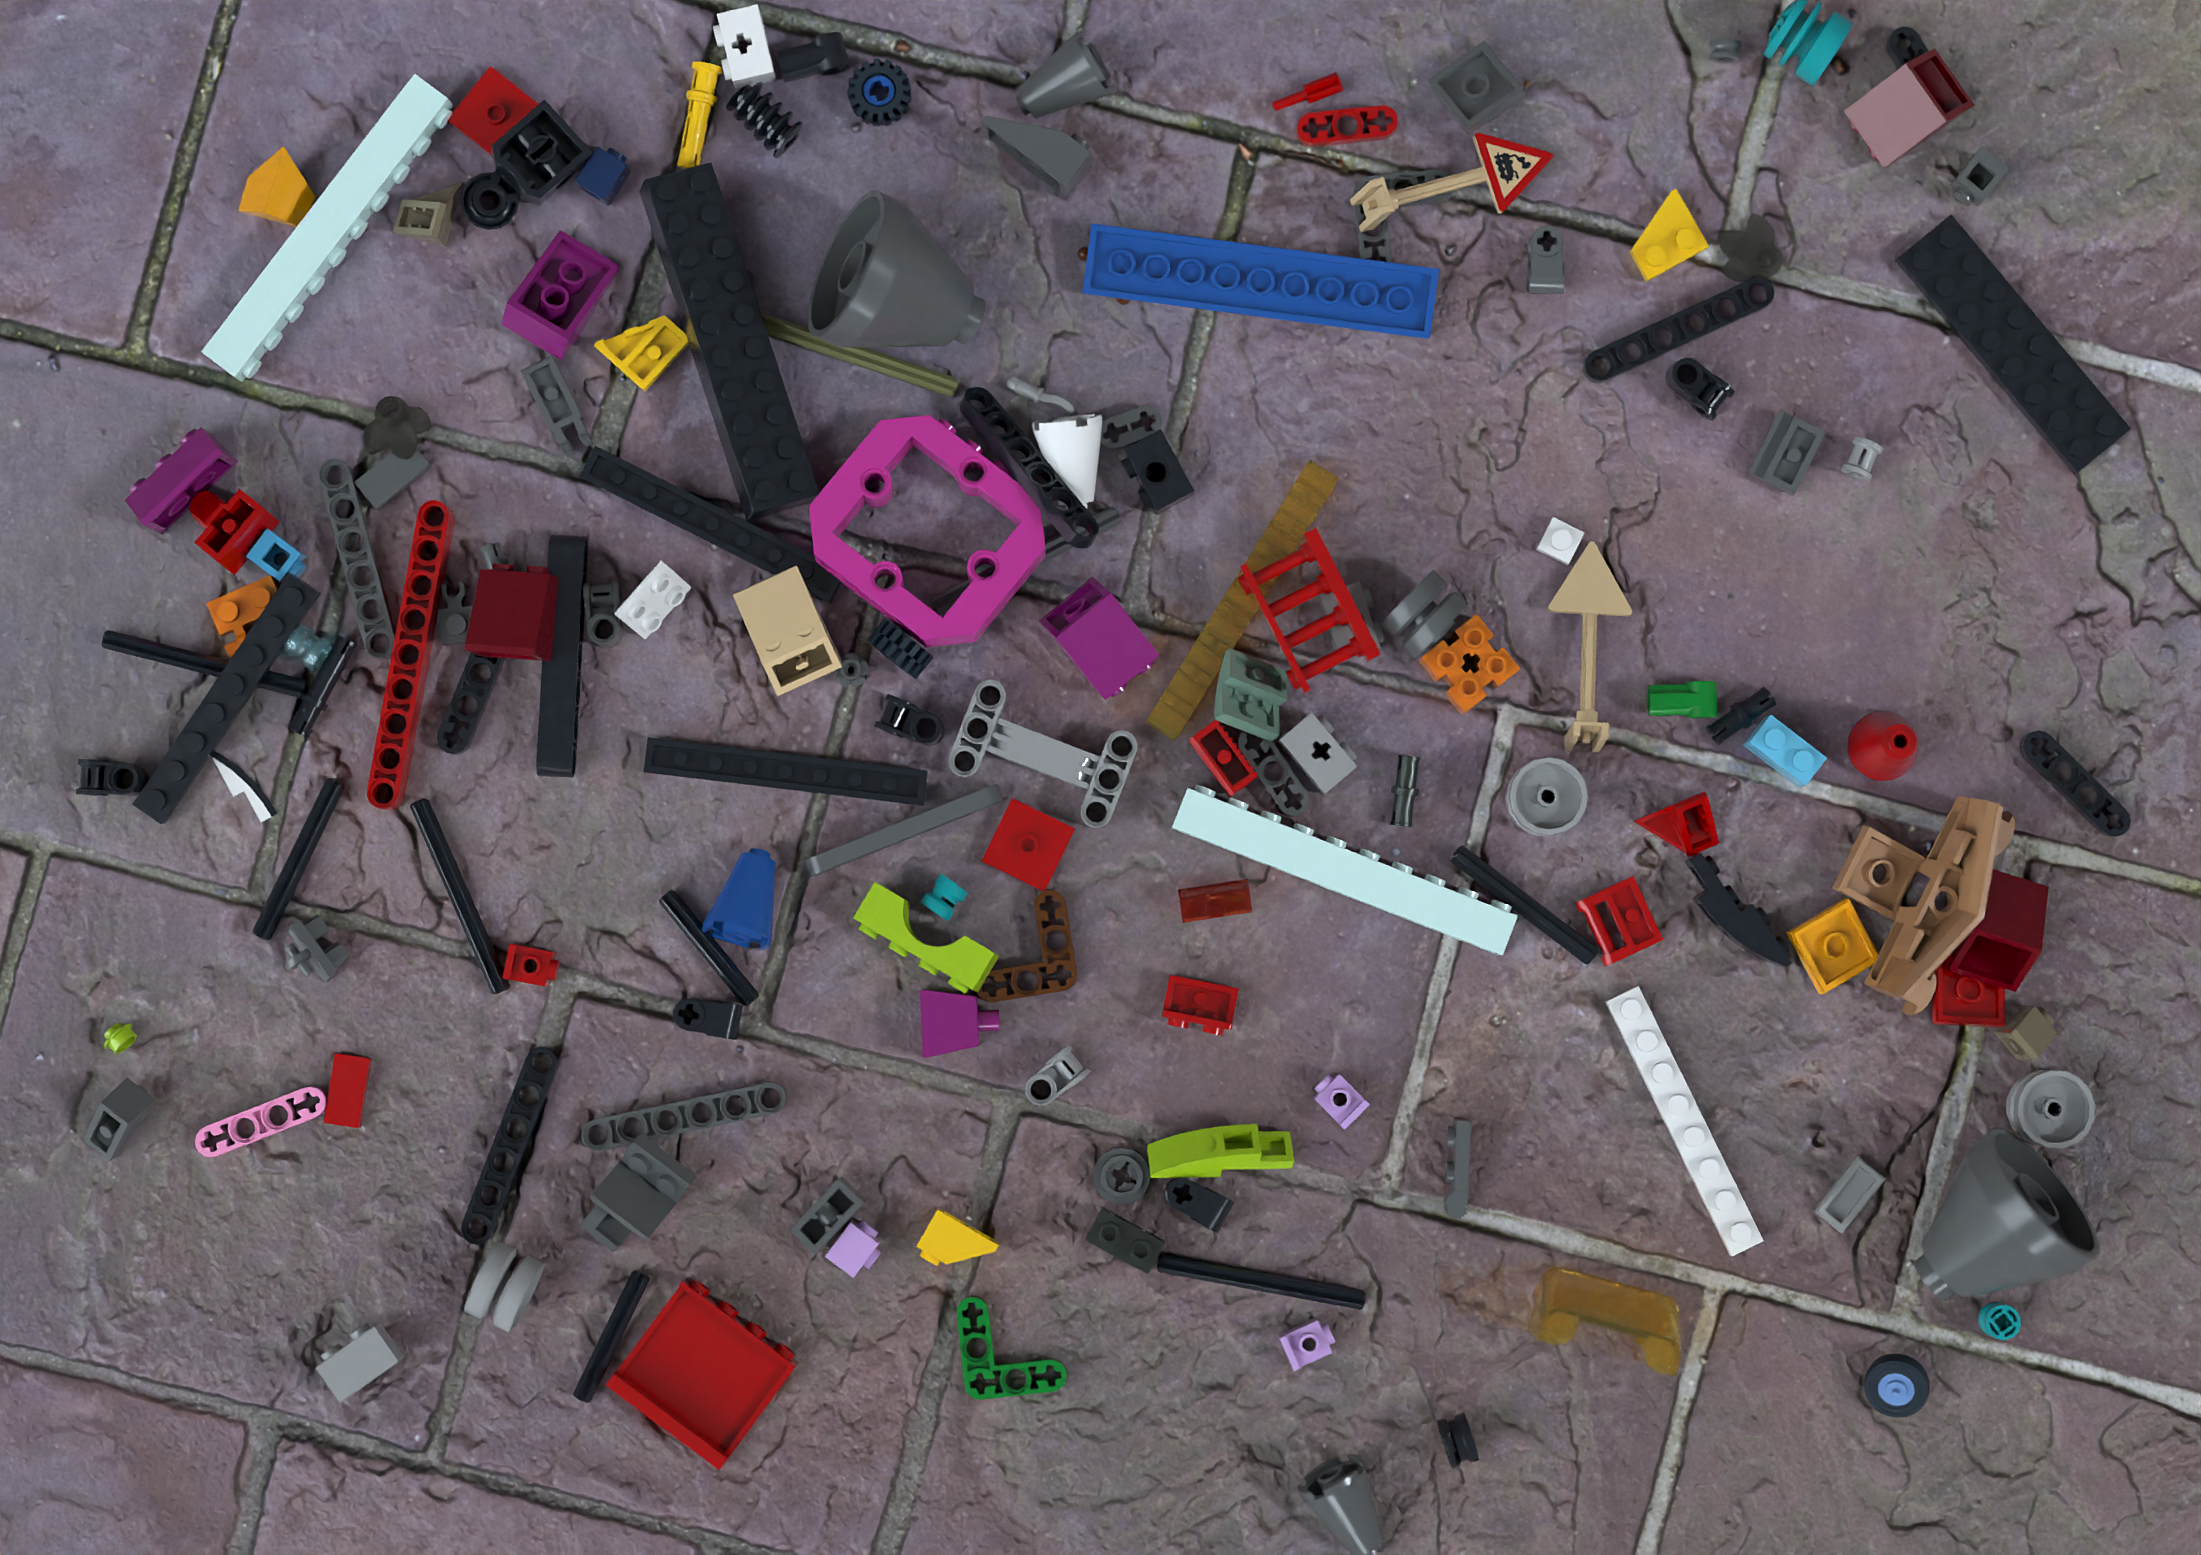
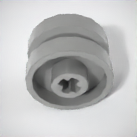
[1505,757,1588,837]
[2006,1069,2095,1148]
[465,1241,545,1333]

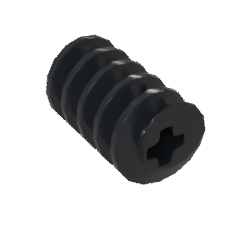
[726,81,803,158]

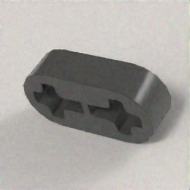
[1100,406,1162,451]

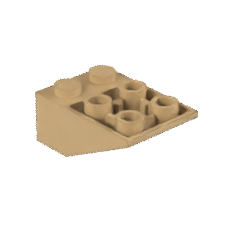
[733,565,842,696]

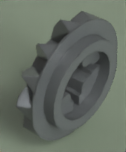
[1094,1148,1150,1205]

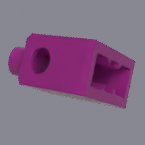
[920,990,1000,1058]

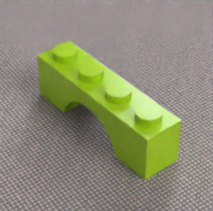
[853,882,999,994]

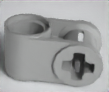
[1025,1044,1091,1106]

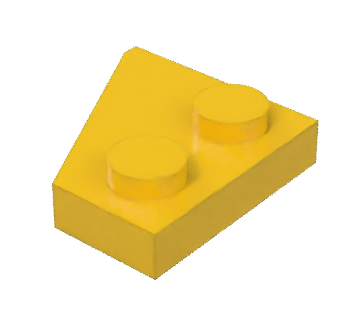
[1629,188,1709,283]
[594,315,689,392]

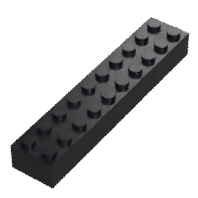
[639,162,819,521]

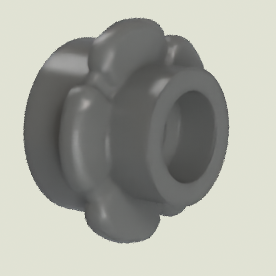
[835,653,869,687]

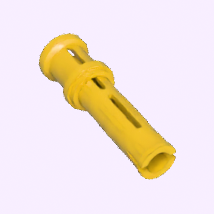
[677,61,723,169]

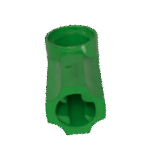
[1646,681,1717,718]

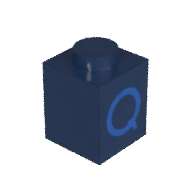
[575,146,631,207]

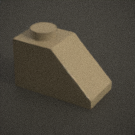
[1994,1005,2057,1061]

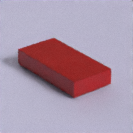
[323,1053,372,1128]

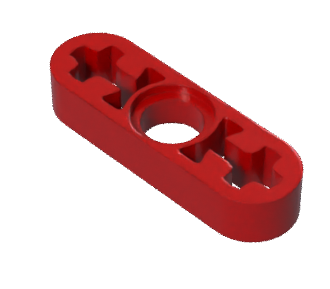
[1296,105,1398,147]

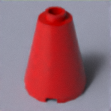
[1847,711,1918,781]

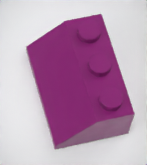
[125,427,238,534]

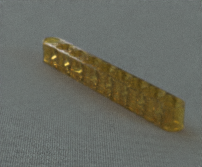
[1145,460,1339,742]

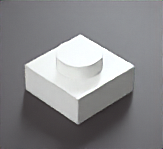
[1536,517,1584,565]

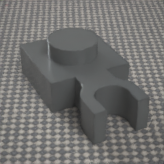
[438,582,473,645]

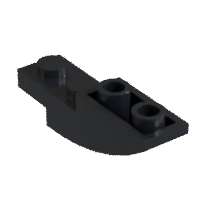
[1684,853,1792,967]

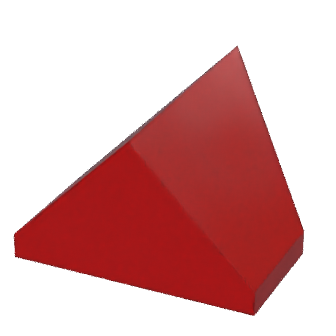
[1633,791,1720,857]

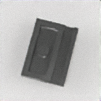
[1747,409,1826,496]

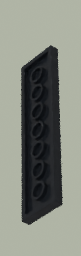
[1895,214,2131,475]

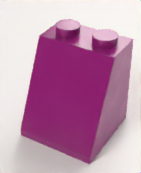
[1039,577,1160,700]

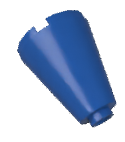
[702,848,776,950]

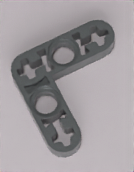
[1353,170,1454,263]

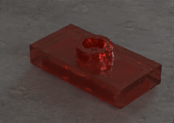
[1178,879,1252,923]

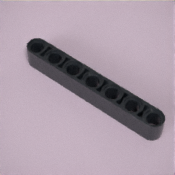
[536,535,588,778]

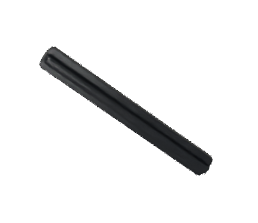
[253,778,345,940]
[1450,845,1598,964]

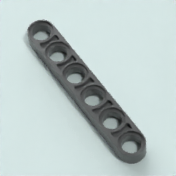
[319,459,396,660]
[805,784,1004,877]
[582,1082,787,1151]

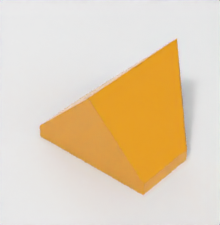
[238,146,316,227]

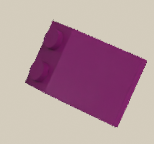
[501,230,620,360]

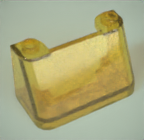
[1527,1267,1681,1377]

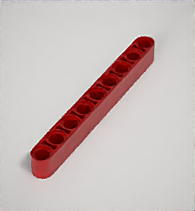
[367,500,455,810]

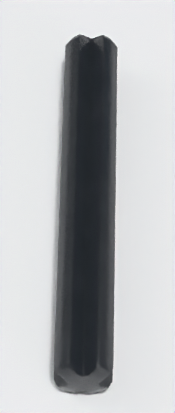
[659,890,759,1006]
[573,1270,650,1403]

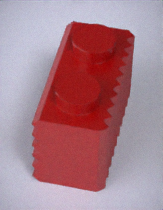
[1189,720,1258,797]

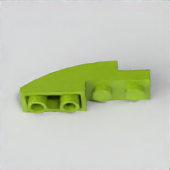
[1147,1124,1294,1178]

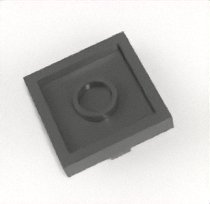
[1427,41,1526,135]

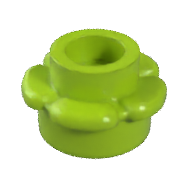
[104,1022,137,1055]

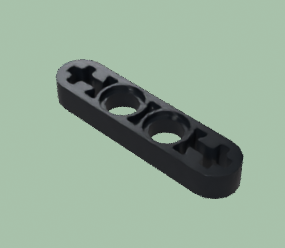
[437,653,506,755]
[2019,731,2131,837]

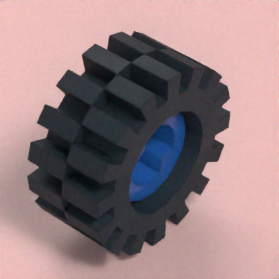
[847,58,912,127]
[866,619,934,679]

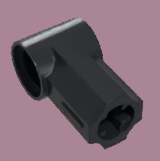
[776,32,851,83]

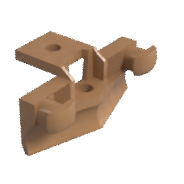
[1832,796,2015,1015]

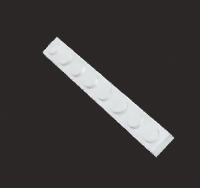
[1605,986,1764,1256]

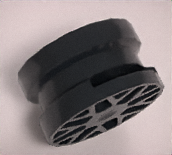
[1437,1412,1479,1469]

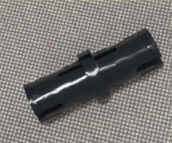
[1706,687,1776,745]

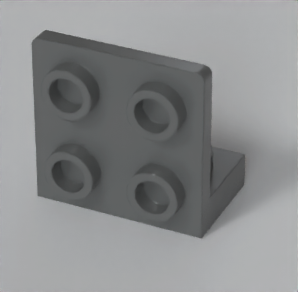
[590,1133,696,1240]

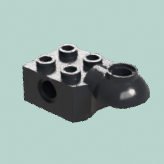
[460,99,593,230]

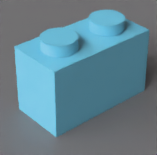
[1743,715,1827,788]

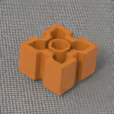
[1418,614,1520,715]

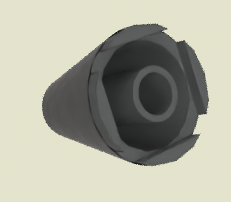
[1015,30,1116,118]
[1298,1454,1383,1555]

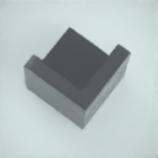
[580,1205,632,1252]

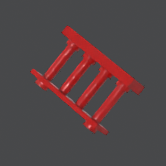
[1237,528,1381,694]

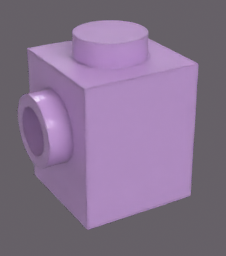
[825,1220,881,1278]

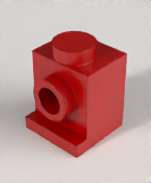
[503,944,560,987]

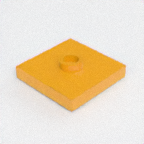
[1786,898,1878,994]

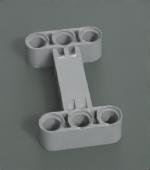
[949,679,1138,829]

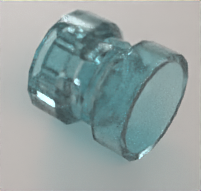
[283,623,333,672]

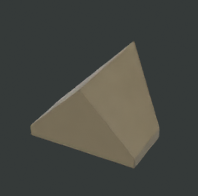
[393,181,464,247]

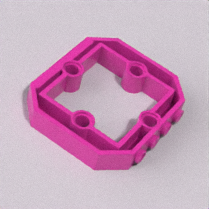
[809,415,1046,648]

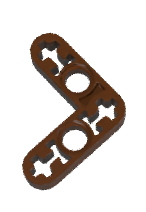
[977,890,1077,1002]

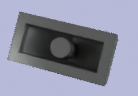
[82,1078,155,1161]

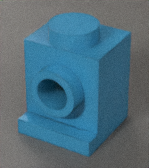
[246,528,307,582]

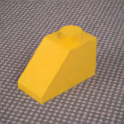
[916,1208,1000,1266]

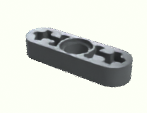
[1238,731,1310,817]

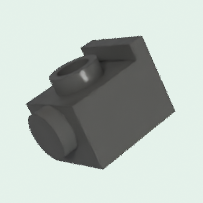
[1950,147,2010,206]

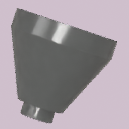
[808,190,985,348]
[1914,1128,2099,1300]

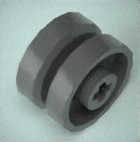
[1379,570,1469,660]

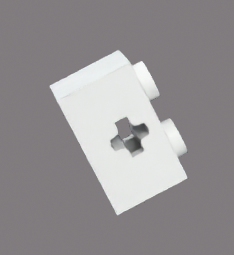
[713,4,777,89]

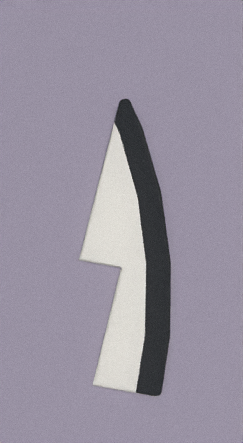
[211,750,277,822]

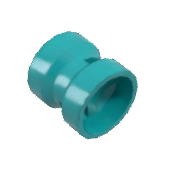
[920,873,969,921]
[1978,1302,2021,1340]

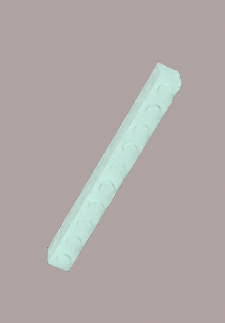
[201,74,454,382]
[1172,784,1518,955]

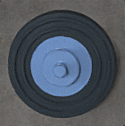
[1864,1353,1930,1418]

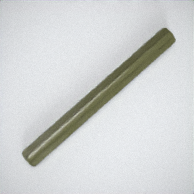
[762,314,959,397]

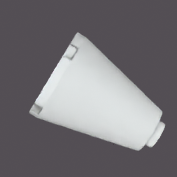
[1032,414,1103,510]

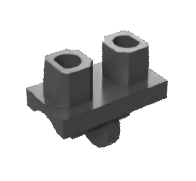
[284,915,348,982]

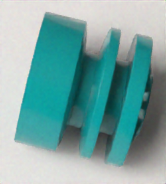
[1763,0,1854,86]

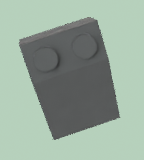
[981,116,1091,200]

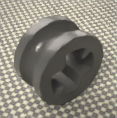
[1708,38,1741,63]

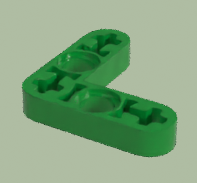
[957,1296,1067,1400]

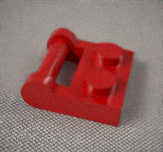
[1575,876,1663,967]

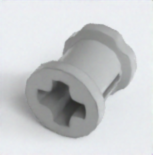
[1841,437,1884,482]

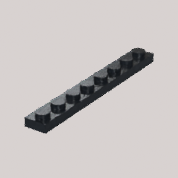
[579,446,841,604]
[132,573,321,824]
[644,737,928,806]

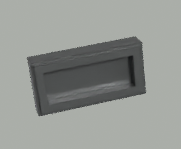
[354,438,432,511]

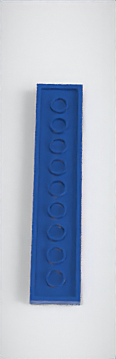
[1082,223,1439,339]

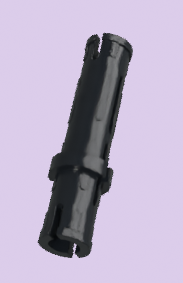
[288,635,358,738]

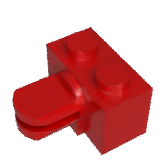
[189,488,280,575]

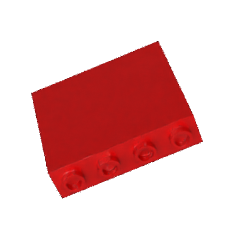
[606,1279,798,1470]

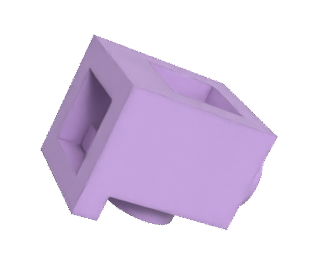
[1313,1074,1370,1129]
[1278,1318,1335,1371]

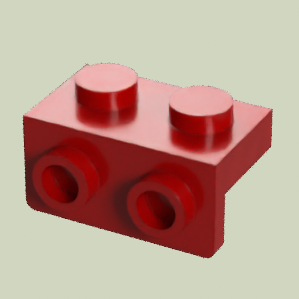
[1161,975,1239,1036]

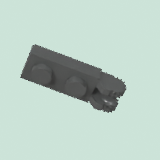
[520,355,594,458]
[1444,1118,1471,1220]

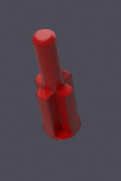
[1272,72,1343,111]

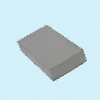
[1812,1156,1886,1234]

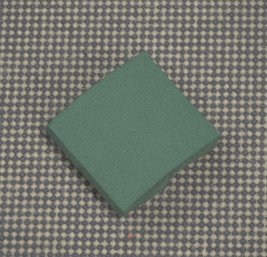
[1215,648,1287,742]

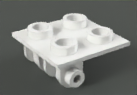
[614,561,691,639]

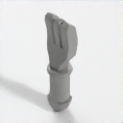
[1006,377,1075,416]

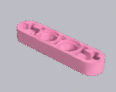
[195,1086,328,1157]

